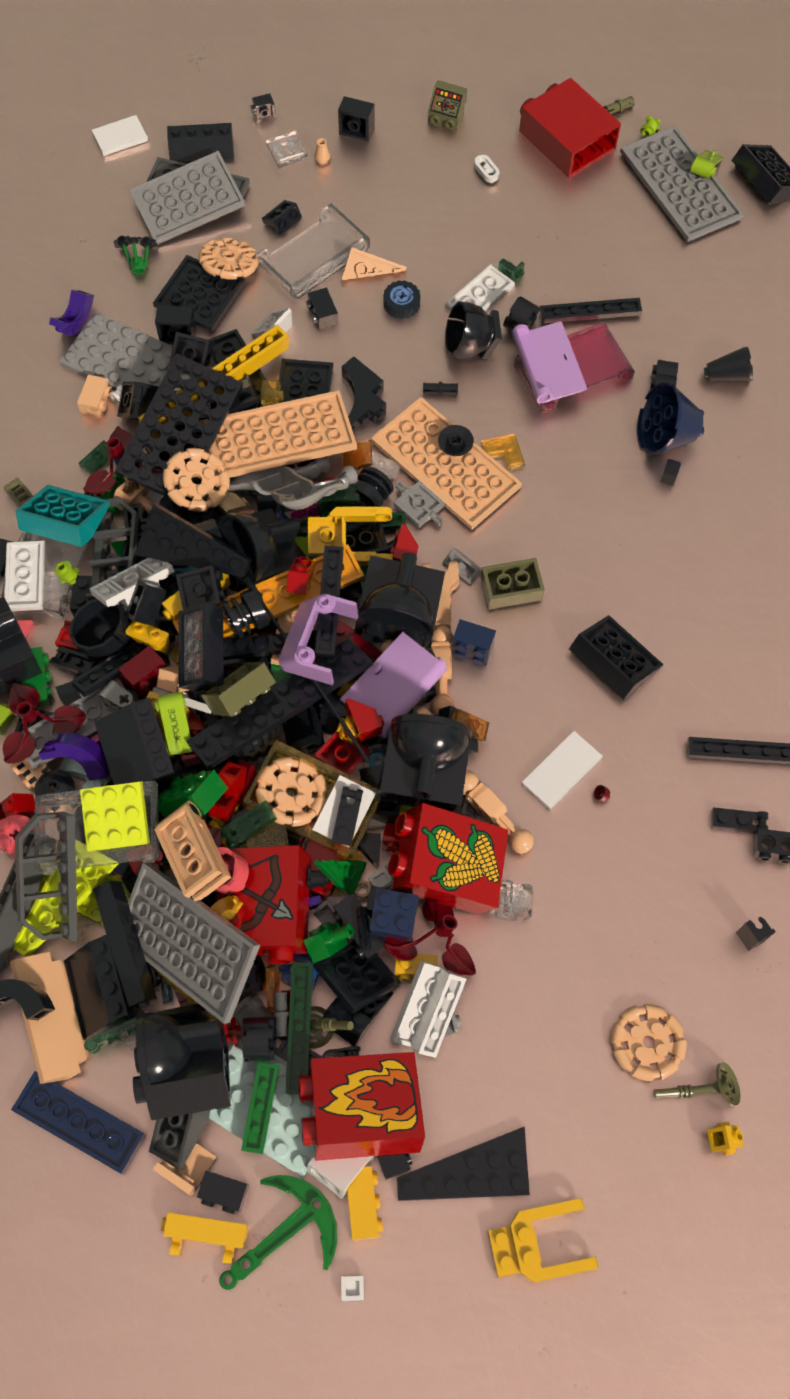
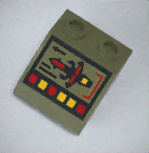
[428,80,467,131]

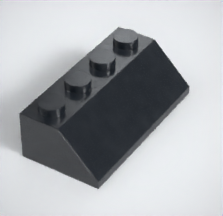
[167,123,234,164]

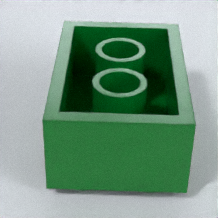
[154,770,228,818]

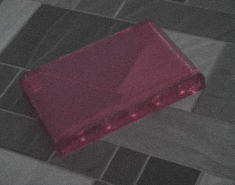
[514,323,635,413]

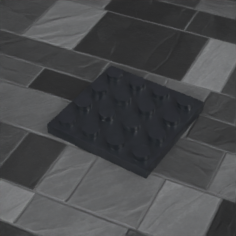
[153,255,246,332]

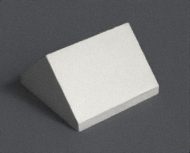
[251,308,292,339]

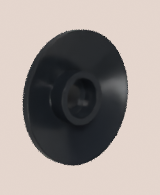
[438,425,474,456]
[35,770,75,808]

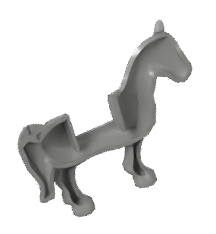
[214,456,358,510]

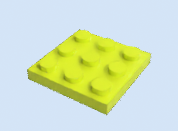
[80,781,150,852]

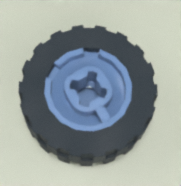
[383,280,420,319]

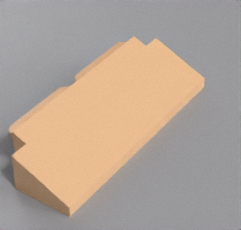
[10,952,89,1084]

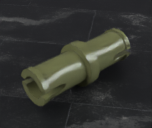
[604,96,635,114]

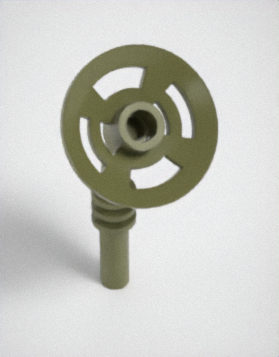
[310,1006,354,1049]
[653,1062,741,1106]

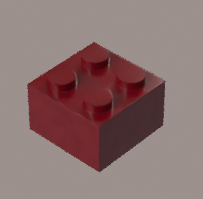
[118,645,166,701]

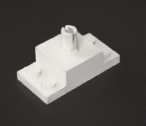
[89,558,174,609]

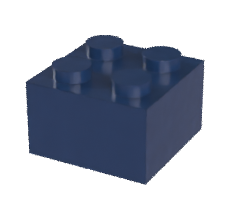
[451,619,496,666]
[370,889,418,941]

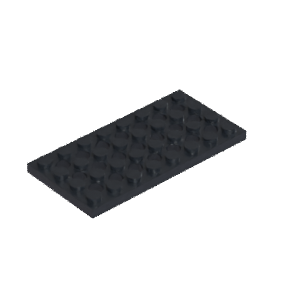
[115,353,243,499]

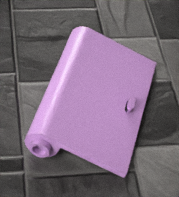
[512,321,587,403]
[340,632,447,739]

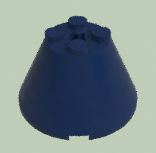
[637,382,704,455]

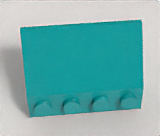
[15,485,110,547]

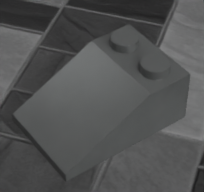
[149,1110,211,1169]

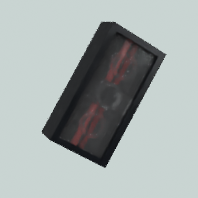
[179,603,224,692]

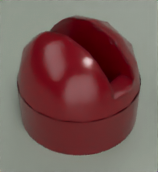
[593,785,611,802]

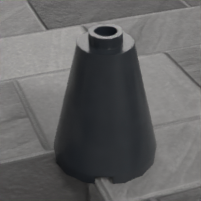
[703,346,753,382]

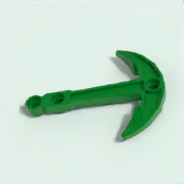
[219,1175,337,1290]

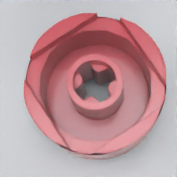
[0,815,39,860]
[215,847,249,895]

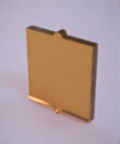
[343,440,372,470]

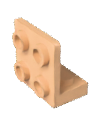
[152,1143,216,1196]

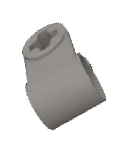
[98,680,135,710]

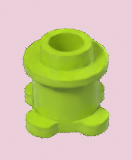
[640,116,661,137]
[54,561,80,585]

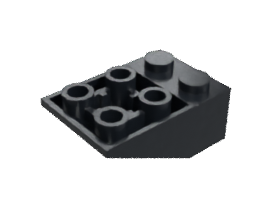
[322,991,394,1046]

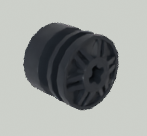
[346,466,394,507]
[221,588,270,639]

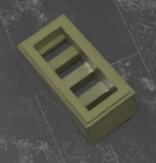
[4,477,33,508]

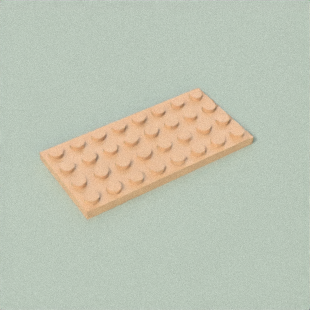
[200,390,357,478]
[371,397,522,530]

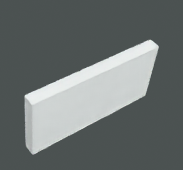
[445,264,515,322]
[4,540,45,611]
[521,731,603,810]

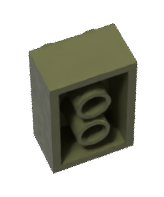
[480,558,545,610]
[201,662,276,717]

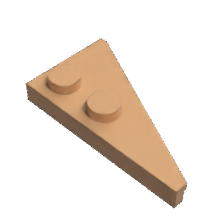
[341,247,407,280]

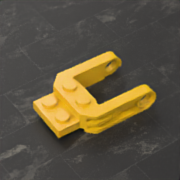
[308,507,393,566]
[488,1198,599,1282]

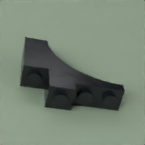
[342,356,386,434]

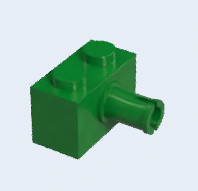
[303,922,354,964]

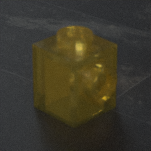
[260,380,284,407]

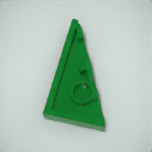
[314,859,367,897]

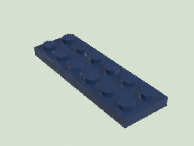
[11,1071,145,1174]

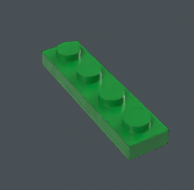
[241,1061,280,1155]

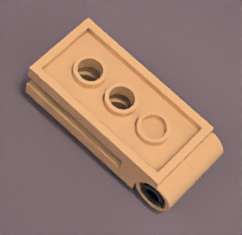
[154,801,231,901]

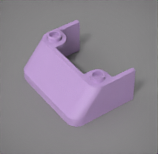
[279,594,358,685]

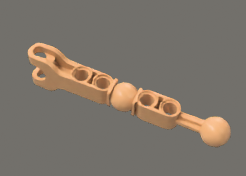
[422,561,460,716]
[415,707,534,854]

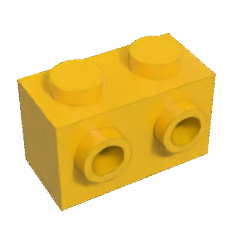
[395,954,438,981]

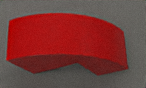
[209,762,247,822]

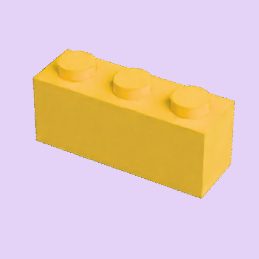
[347,1166,383,1240]

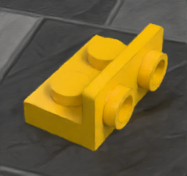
[126,621,169,654]

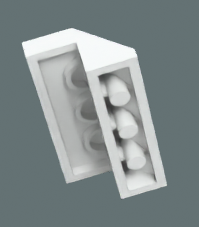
[390,960,467,1058]

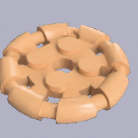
[198,238,259,280]
[163,448,230,512]
[255,757,328,827]
[610,1004,687,1081]

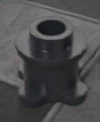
[307,867,330,891]

